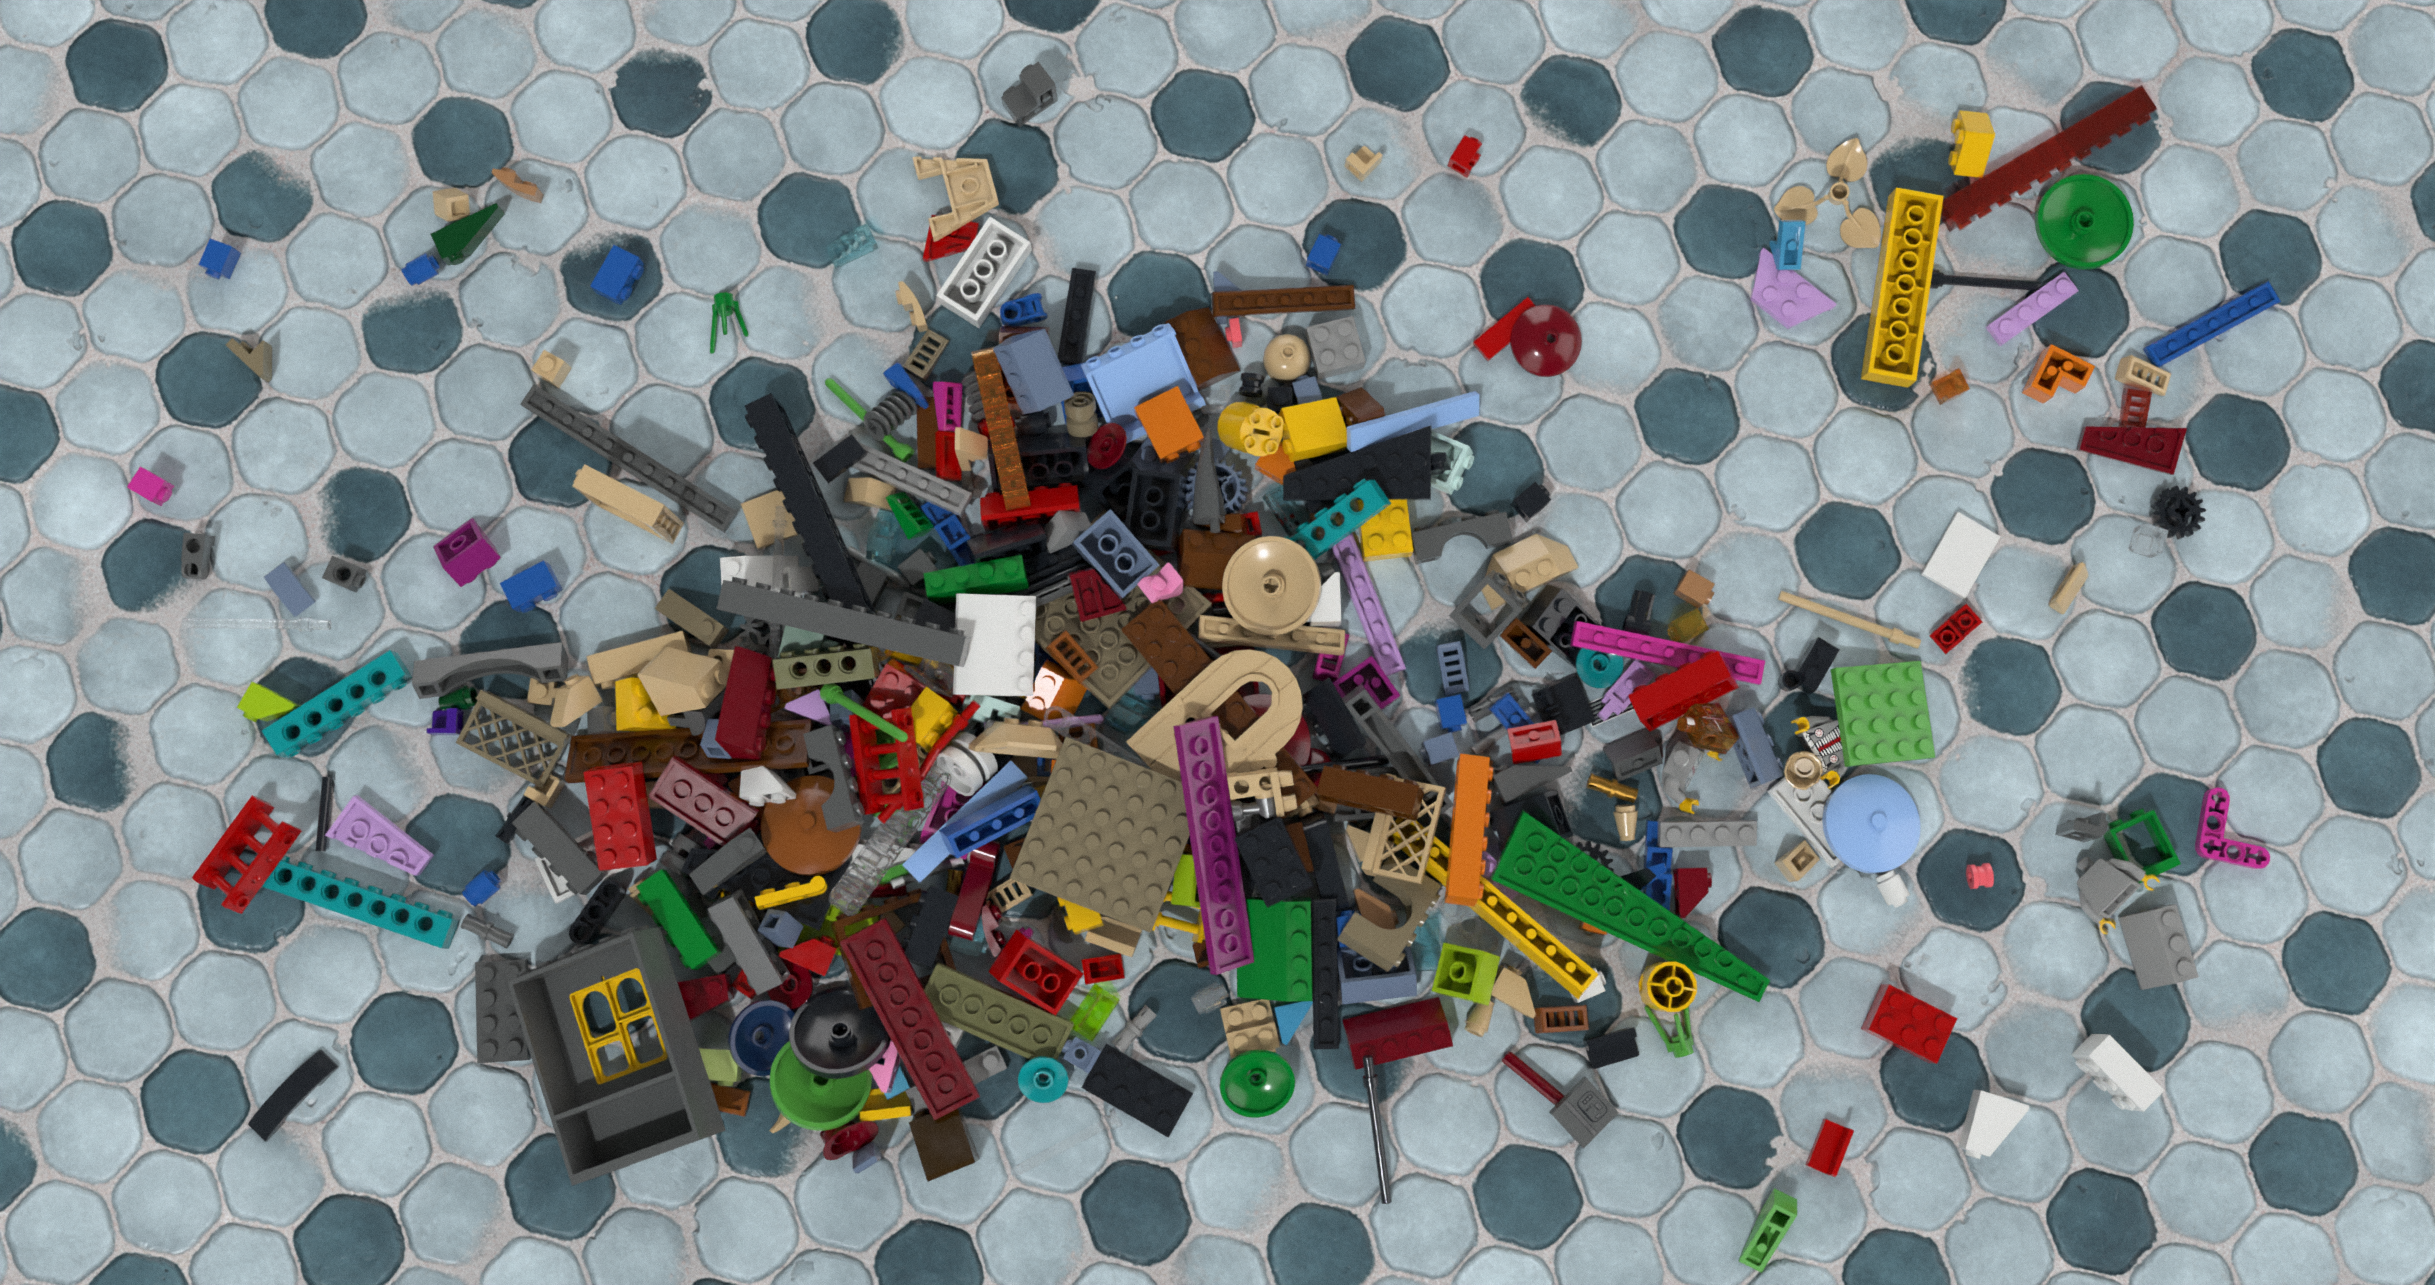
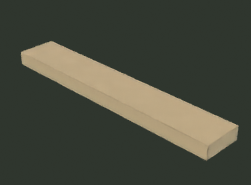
[1198,615,1345,656]

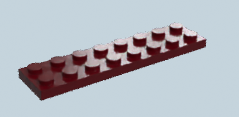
[840,917,980,1120]

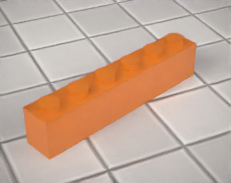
[1444,753,1493,907]

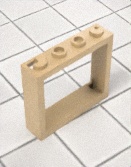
[572,464,684,544]

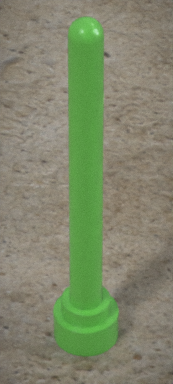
[825,378,915,463]
[820,683,908,742]

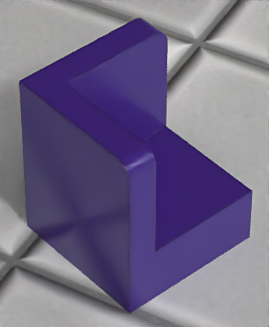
[426,708,464,736]

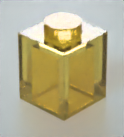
[1667,608,1709,643]

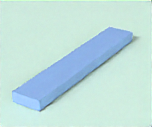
[1347,391,1479,452]
[902,760,1028,883]

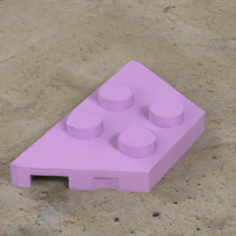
[1750,248,1837,329]

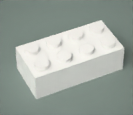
[936,217,1032,328]

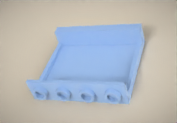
[1081,323,1206,444]

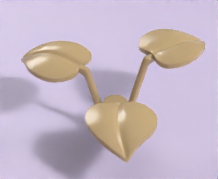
[1774,138,1881,248]

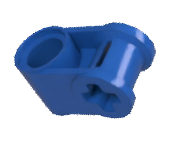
[1000,293,1048,326]

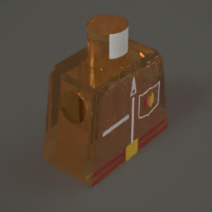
[1677,703,1740,754]

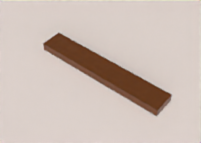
[1211,285,1356,317]

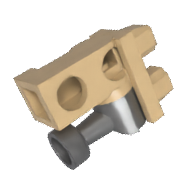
[1227,767,1297,821]

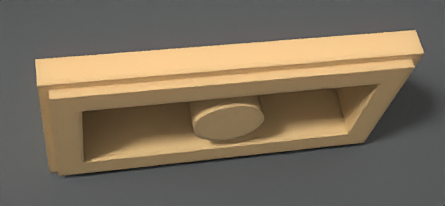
[2048,562,2088,614]

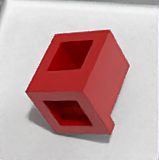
[1447,135,1482,178]

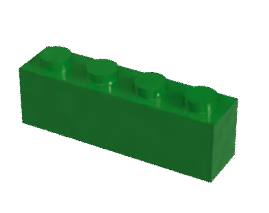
[924,555,1029,605]
[636,869,722,970]

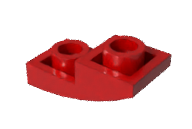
[1929,604,1983,654]

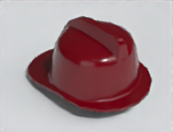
[820,1121,879,1161]

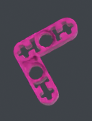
[2195,788,2270,869]

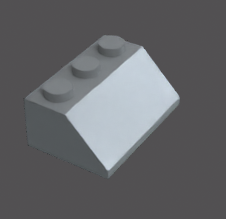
[2118,904,2199,990]

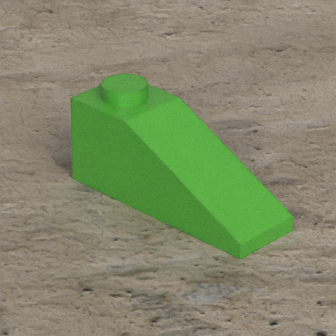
[1739,1188,1797,1273]

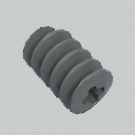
[962,369,1001,423]
[864,390,917,441]

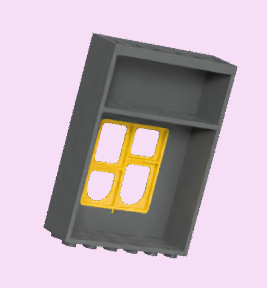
[507,925,726,1186]

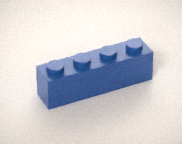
[939,785,1040,859]

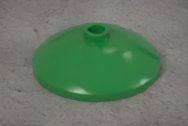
[1219,1050,1295,1118]

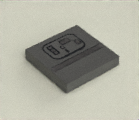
[1549,1077,1619,1148]

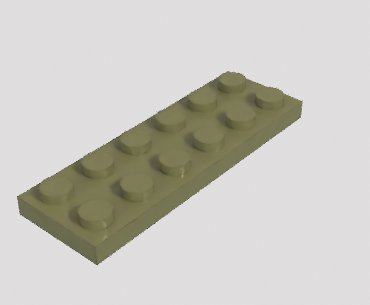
[924,962,1074,1060]

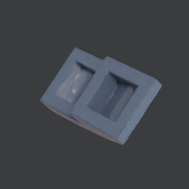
[264,562,316,617]

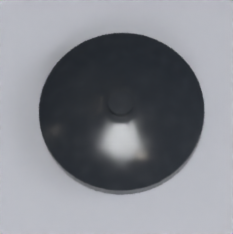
[789,986,891,1079]

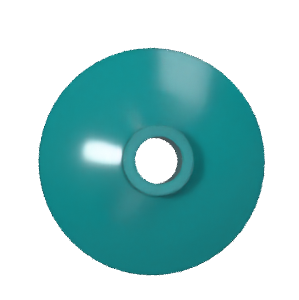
[1576,648,1624,688]
[1018,1056,1068,1103]

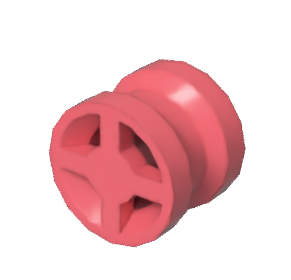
[1966,863,1994,889]

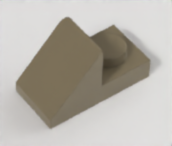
[226,338,272,383]

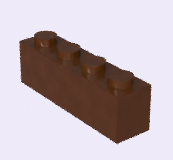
[1316,764,1424,821]

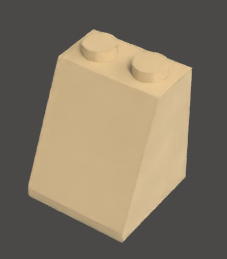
[637,647,728,716]

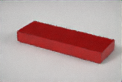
[1473,297,1536,361]

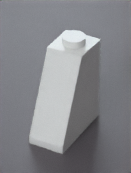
[1958,1089,2029,1159]

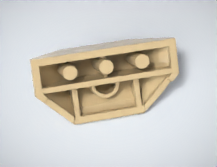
[1482,534,1579,611]
[968,718,1063,759]

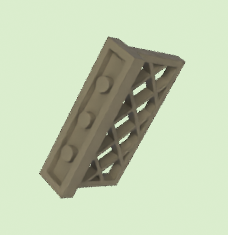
[456,690,574,788]

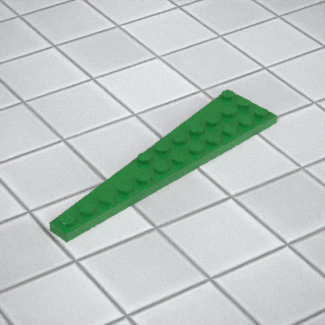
[1490,810,1770,1002]

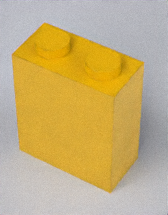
[1278,397,1347,462]

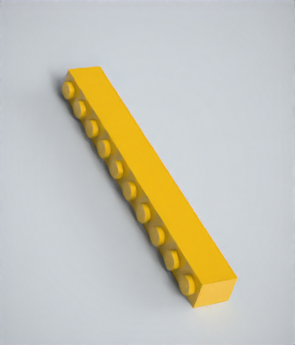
[1388,817,1599,999]

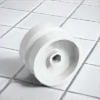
[934,732,998,796]

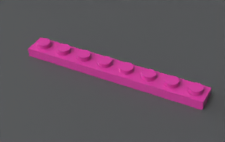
[1570,621,1765,685]

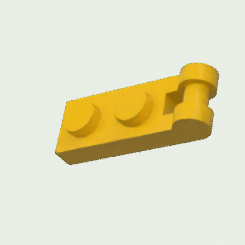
[755,876,827,910]

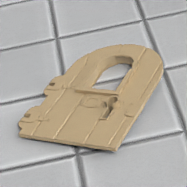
[1126,649,1303,807]

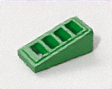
[886,492,934,540]

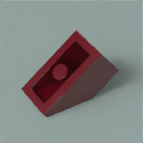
[1673,867,1712,919]

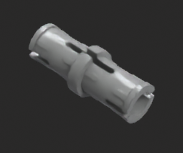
[1112,1005,1157,1053]

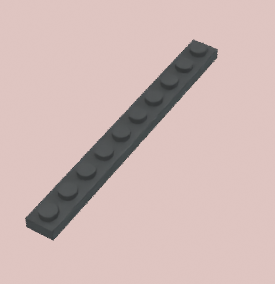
[520,384,738,533]

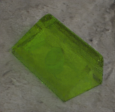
[1070,984,1120,1042]

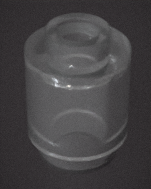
[1190,981,1229,1015]

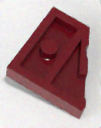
[1068,567,1127,622]

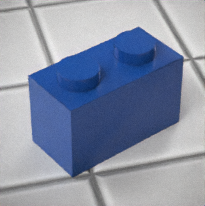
[590,245,644,305]
[500,560,563,613]

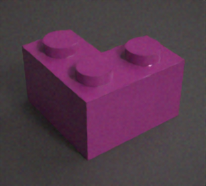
[1333,655,1401,710]

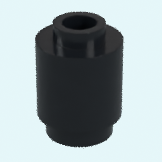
[1015,410,1052,437]

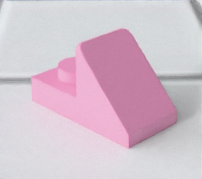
[1137,562,1183,603]
[869,1041,901,1093]

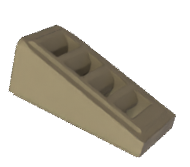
[903,329,950,382]

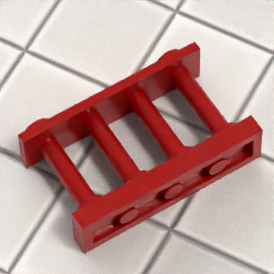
[849,707,924,815]
[192,795,302,914]

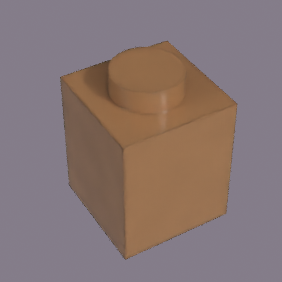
[1673,569,1715,608]

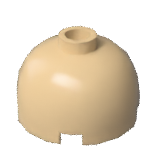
[1263,334,1311,384]

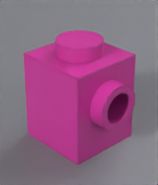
[127,466,174,506]

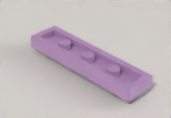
[1985,272,2079,346]

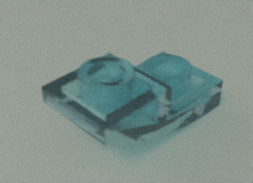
[1414,917,1441,971]

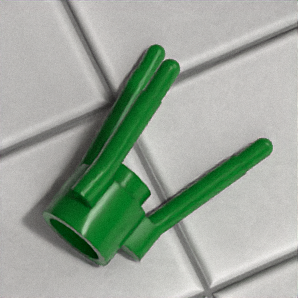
[710,292,749,354]

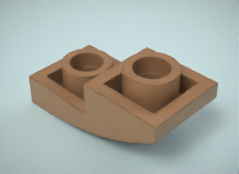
[492,167,543,203]

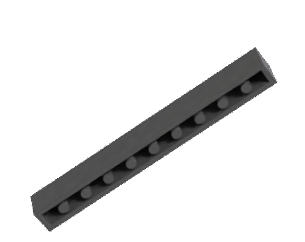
[717,577,971,667]

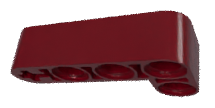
[948,840,1000,941]

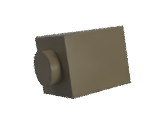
[654,589,729,649]

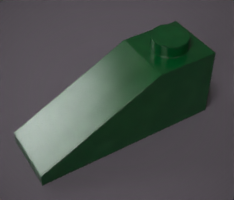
[430,203,505,266]

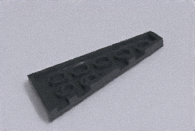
[681,848,851,931]

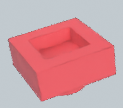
[1225,318,1242,348]

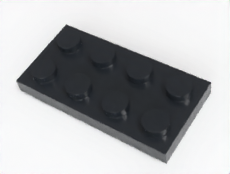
[1081,1043,1193,1138]

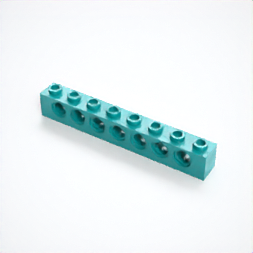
[262,855,460,949]

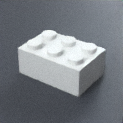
[2071,1034,2165,1112]

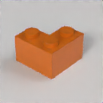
[2022,344,2095,404]

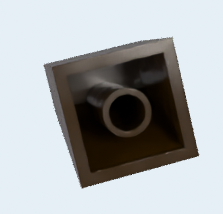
[909,1107,980,1182]

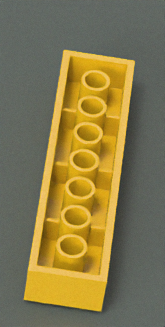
[1861,187,1944,388]

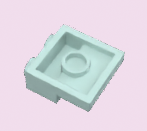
[1431,431,1474,495]
[962,695,1023,724]

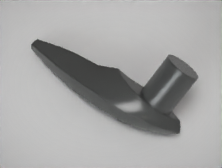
[962,471,982,505]

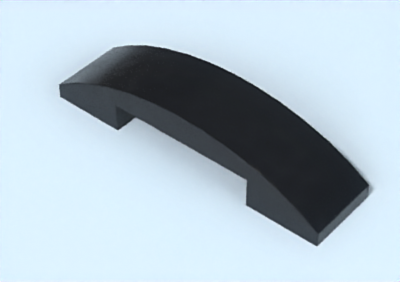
[248,1050,339,1142]

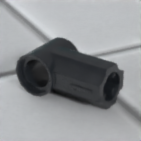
[1622,590,1655,636]

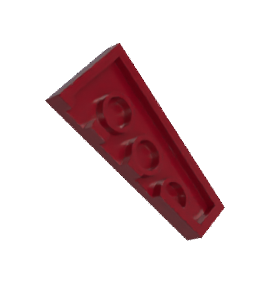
[2077,426,2187,475]

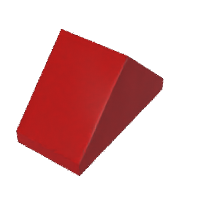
[1081,954,1125,985]

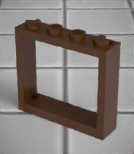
[831,888,956,1010]

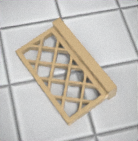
[1361,773,1446,884]

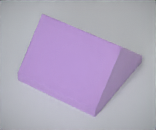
[785,689,836,727]

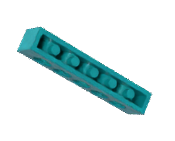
[1285,479,1391,560]
[262,650,412,758]

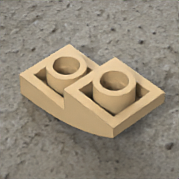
[895,281,928,332]

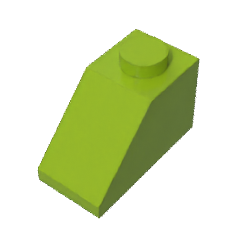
[236,682,300,722]

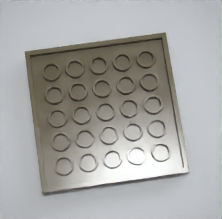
[1035,509,1212,709]
[1010,736,1190,933]

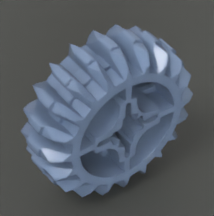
[1184,457,1248,515]

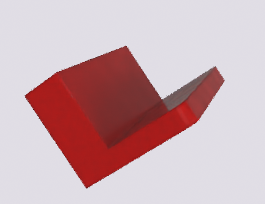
[1507,720,1562,764]
[1805,1119,1854,1177]

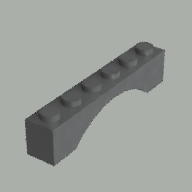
[412,642,568,699]
[1342,683,1453,816]

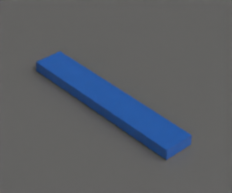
[2143,281,2281,368]

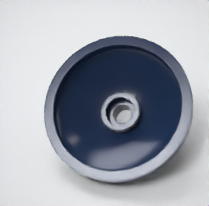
[728,1000,795,1076]

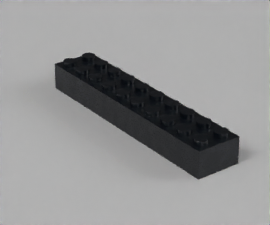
[745,393,876,615]

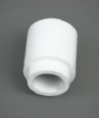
[1876,869,1910,908]

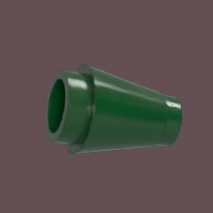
[438,685,478,711]

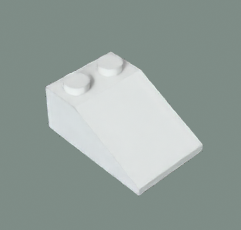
[720,556,801,597]

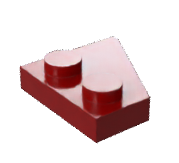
[923,215,979,262]

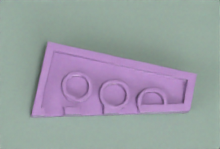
[325,795,434,876]

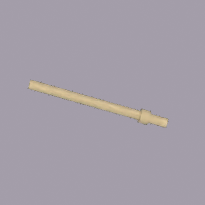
[1778,591,1921,649]

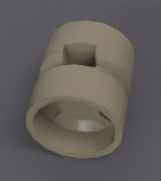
[1064,392,1098,437]

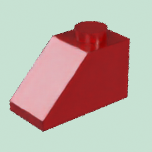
[779,935,839,976]

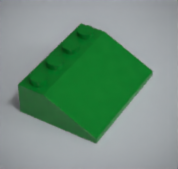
[1237,896,1312,1002]

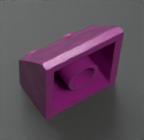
[433,517,501,587]

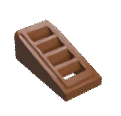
[1045,630,1099,684]
[1534,1005,1589,1034]

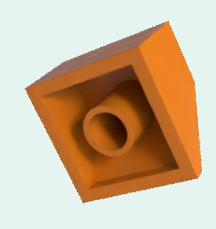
[1021,659,1087,720]

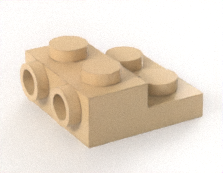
[1220,999,1280,1058]

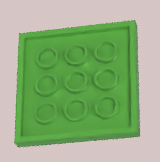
[1830,661,1936,767]

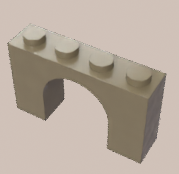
[1337,855,1441,972]

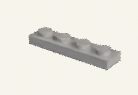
[1658,820,1757,847]
[906,1045,1007,1114]

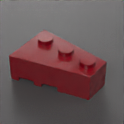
[656,974,734,1037]

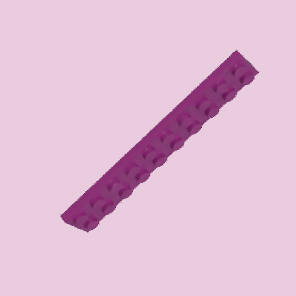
[1173,716,1254,975]

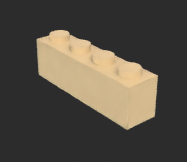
[586,631,692,690]

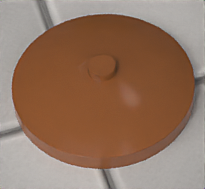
[761,776,862,876]

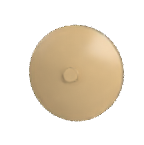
[1222,536,1321,636]

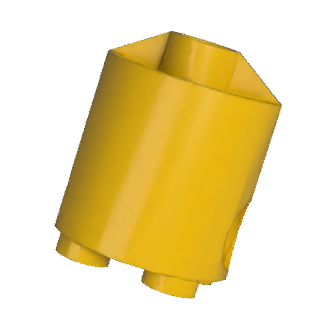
[1217,402,1284,456]
[1638,962,1697,1012]

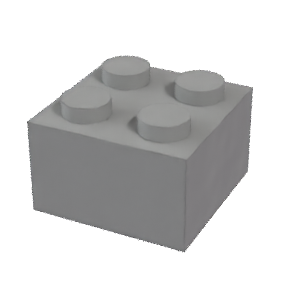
[1305,316,1366,380]

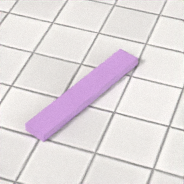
[1331,534,1406,676]

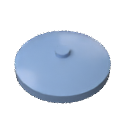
[1822,774,1921,874]

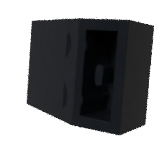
[1520,584,1601,669]

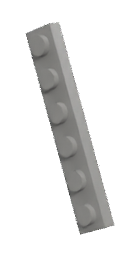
[838,435,973,517]

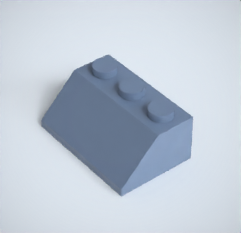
[993,328,1074,415]
[1072,509,1160,599]
[1722,707,1783,789]
[1337,946,1417,1004]

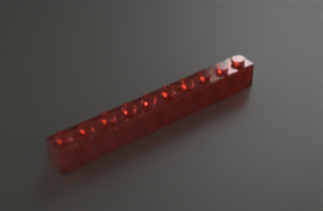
[1940,85,2157,232]

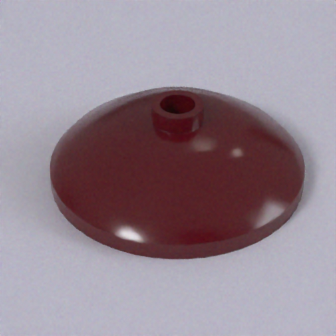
[1510,305,1582,377]

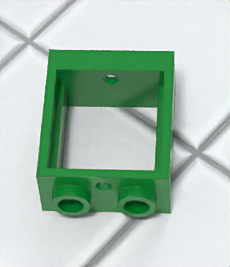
[2103,808,2181,883]

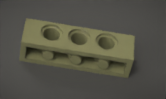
[773,643,880,689]

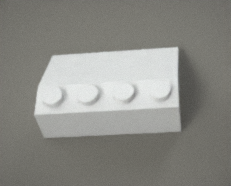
[953,594,1036,696]

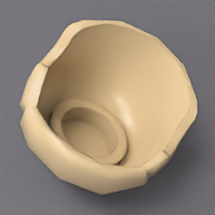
[1784,751,1823,790]

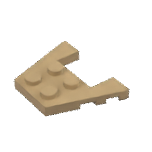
[912,156,999,242]

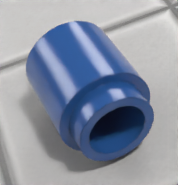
[401,253,440,286]
[462,870,501,907]

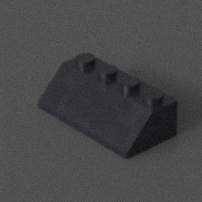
[988,432,1089,495]

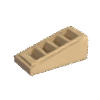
[2115,355,2171,396]
[986,879,1033,913]

